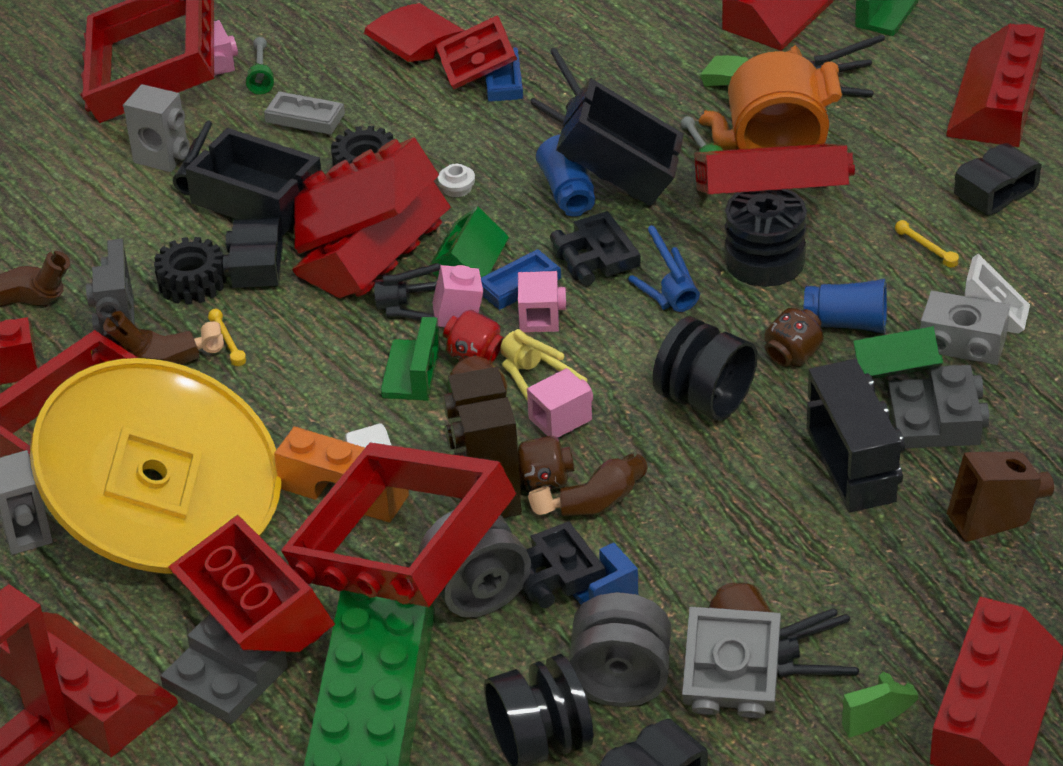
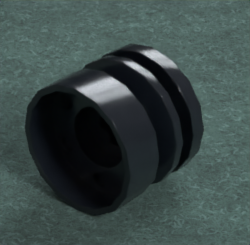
[725,189,807,287]
[652,316,757,421]
[484,654,594,766]

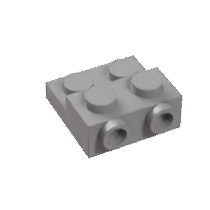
[682,607,781,718]

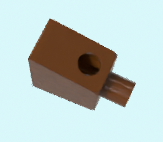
[946,451,1054,542]

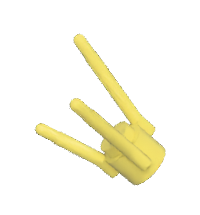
[500,329,588,402]

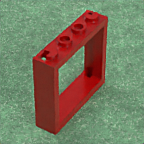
[80,0,214,123]
[694,143,855,194]
[0,330,138,457]
[281,442,516,607]
[0,584,70,766]

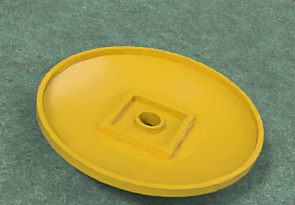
[30,358,281,574]

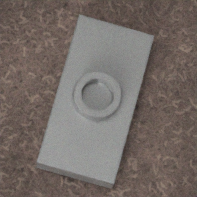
[264,92,345,134]

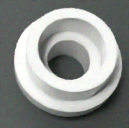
[438,164,475,197]

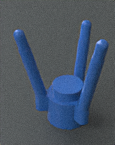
[628,225,700,312]

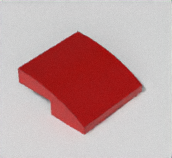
[364,3,465,62]
[435,15,517,90]

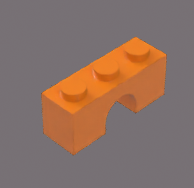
[274,426,409,523]

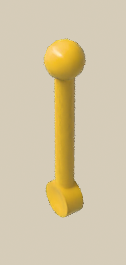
[895,220,959,267]
[208,309,246,366]

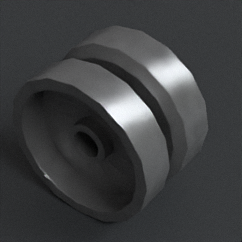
[418,509,531,617]
[569,592,671,707]

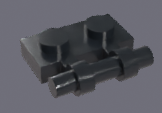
[550,211,641,286]
[523,521,606,608]

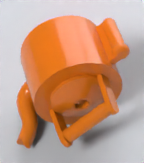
[699,45,842,150]

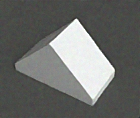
[965,254,1030,333]

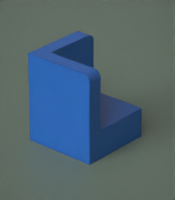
[573,542,638,605]

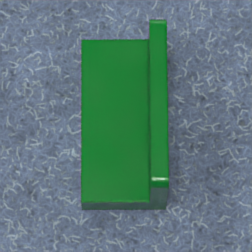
[855,0,918,36]
[430,206,509,278]
[381,317,440,401]
[853,326,943,380]

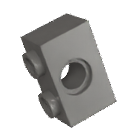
[123,84,190,172]
[920,290,1010,365]
[0,450,53,555]

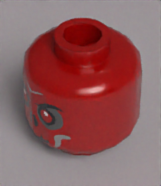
[442,309,504,363]

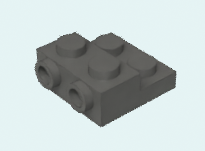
[86,239,135,348]
[887,365,989,448]
[160,614,288,725]

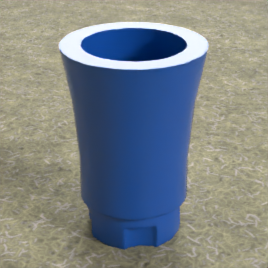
[536,135,595,217]
[804,278,887,334]

